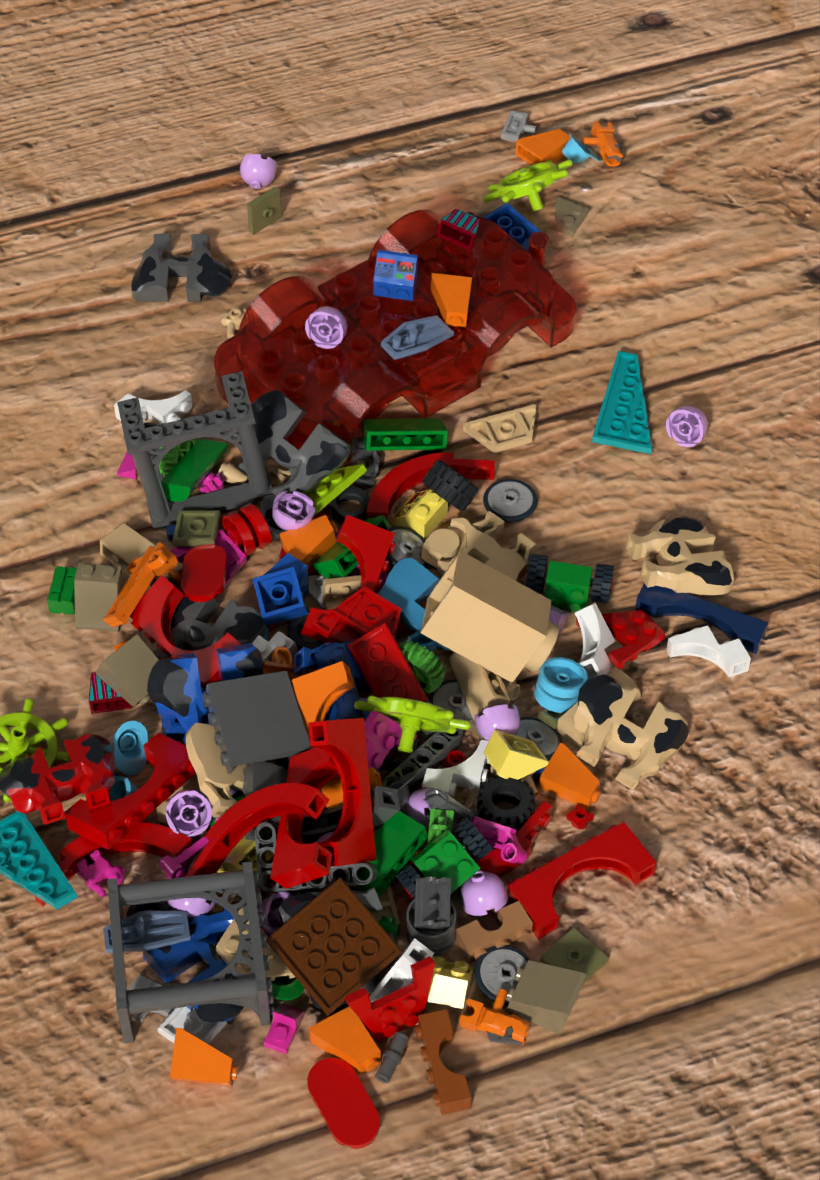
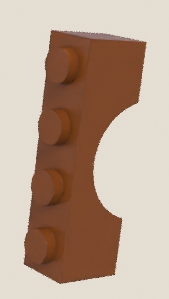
[415,1009,471,1115]

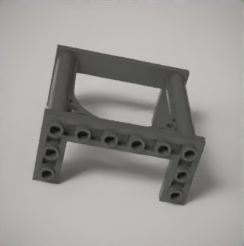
[117,371,274,529]
[107,862,274,1043]

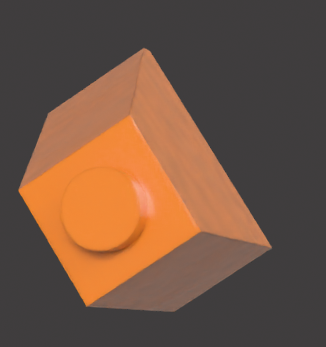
[515,129,571,165]
[431,273,472,327]
[279,515,338,569]
[539,742,601,810]
[308,1006,381,1074]
[170,1028,238,1086]

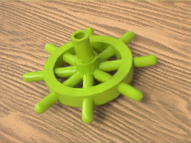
[483,160,573,211]
[354,696,471,753]
[0,698,69,802]

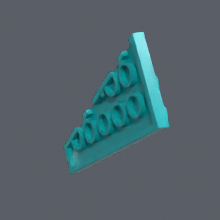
[592,351,652,454]
[0,811,78,910]

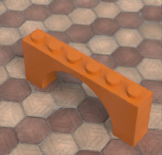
[292,661,383,809]

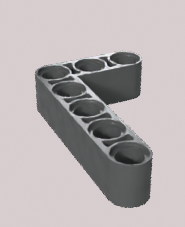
[383,701,463,793]
[255,822,378,892]

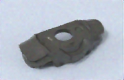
[351,437,381,488]
[423,789,480,823]

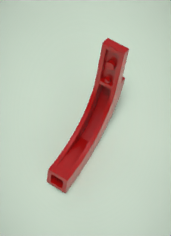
[366,452,495,521]
[185,783,330,877]
[403,801,552,878]
[35,822,192,906]

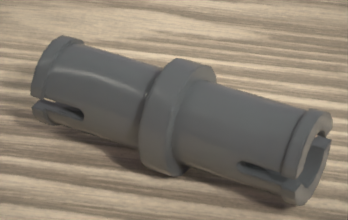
[375,1032,409,1083]

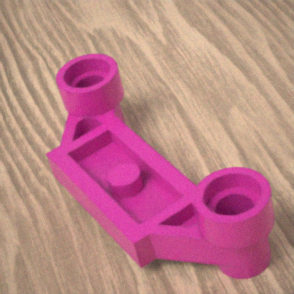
[452,816,527,863]
[159,817,219,879]

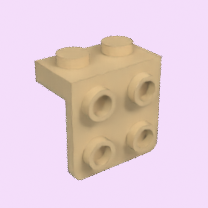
[322,575,361,610]

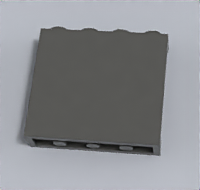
[202,671,312,774]

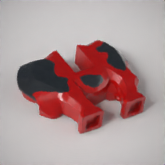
[0,733,115,825]

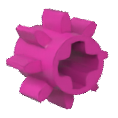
[199,471,225,494]

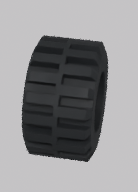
[422,460,479,510]
[477,775,535,833]

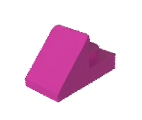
[264,1003,305,1054]

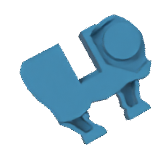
[377,558,451,651]

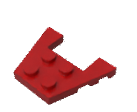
[311,586,401,638]
[576,610,665,670]
[344,956,435,1041]

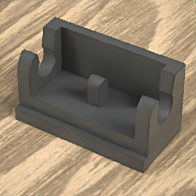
[414,877,451,929]

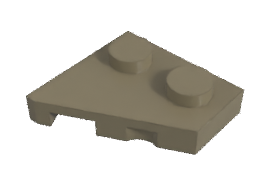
[555,197,589,237]

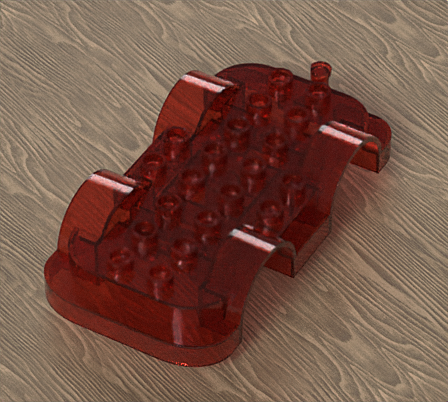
[214,210,576,465]

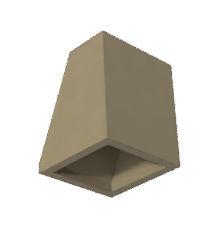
[74,563,124,632]
[96,635,159,707]
[506,960,587,1035]

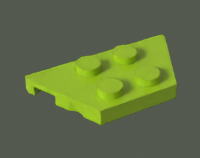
[303,464,367,516]

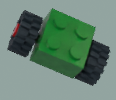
[526,554,614,612]
[395,817,493,899]

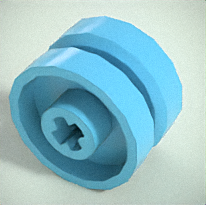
[534,657,588,713]

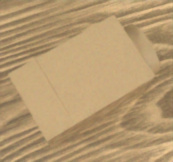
[420,551,559,683]

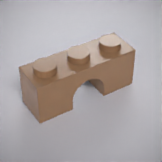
[455,901,533,963]

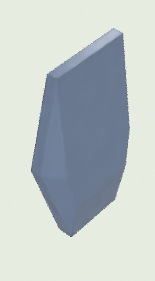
[381,315,454,360]
[103,911,191,953]

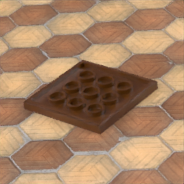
[266,877,403,1016]

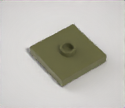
[247,186,282,235]
[173,511,221,546]
[540,928,609,985]

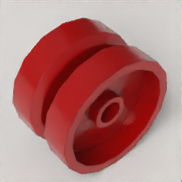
[222,503,272,557]

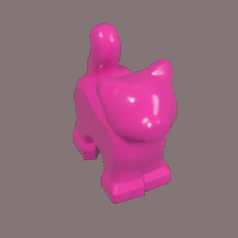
[76,849,126,897]

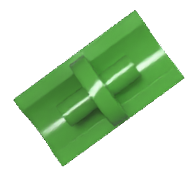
[427,809,454,845]

